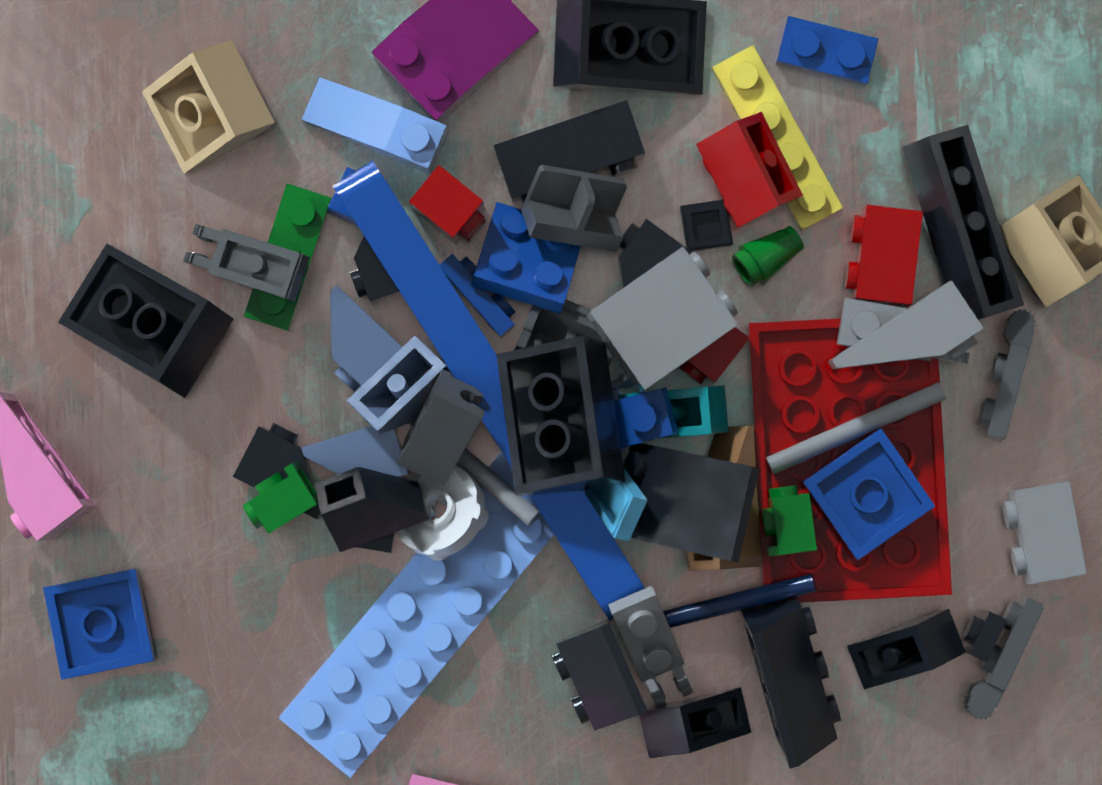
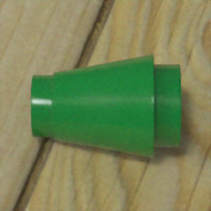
[732,226,804,287]

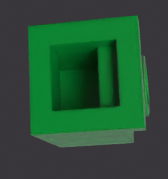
[243,460,318,534]
[761,485,817,556]

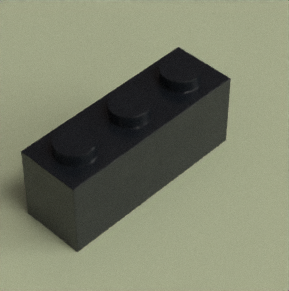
[493,100,645,203]

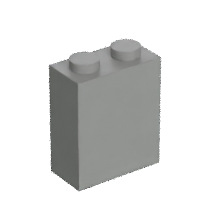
[586,247,738,394]

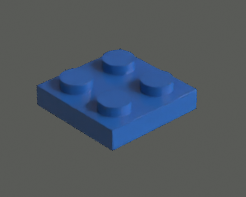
[471,202,581,314]
[802,428,935,560]
[43,568,156,680]

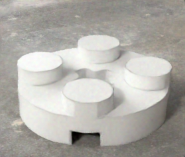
[396,466,489,561]

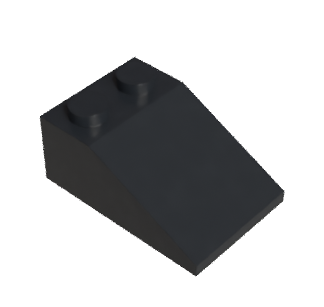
[553,0,707,95]
[58,243,234,398]
[623,443,760,563]

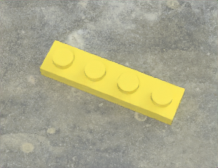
[711,45,843,231]

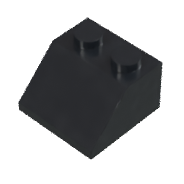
[551,619,648,731]

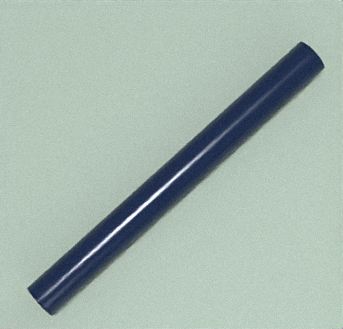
[663,573,817,628]

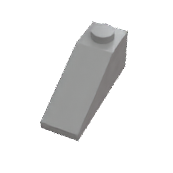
[828,281,984,370]

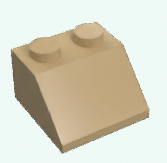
[142,40,275,174]
[1000,175,1102,307]

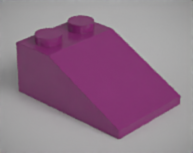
[371,0,539,123]

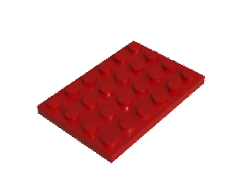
[748,318,952,603]

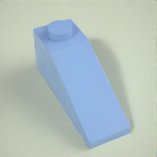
[302,77,448,174]

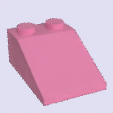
[0,392,97,541]

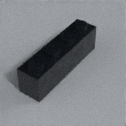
[902,125,1024,320]

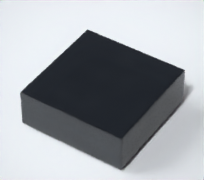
[679,199,733,252]

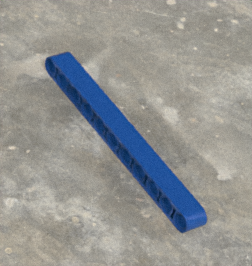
[333,161,645,621]

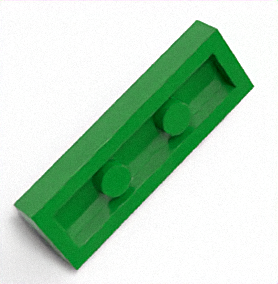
[243,184,332,332]

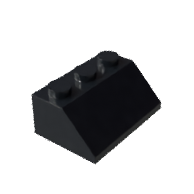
[496,335,625,496]
[741,597,841,769]

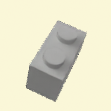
[1002,481,1087,584]

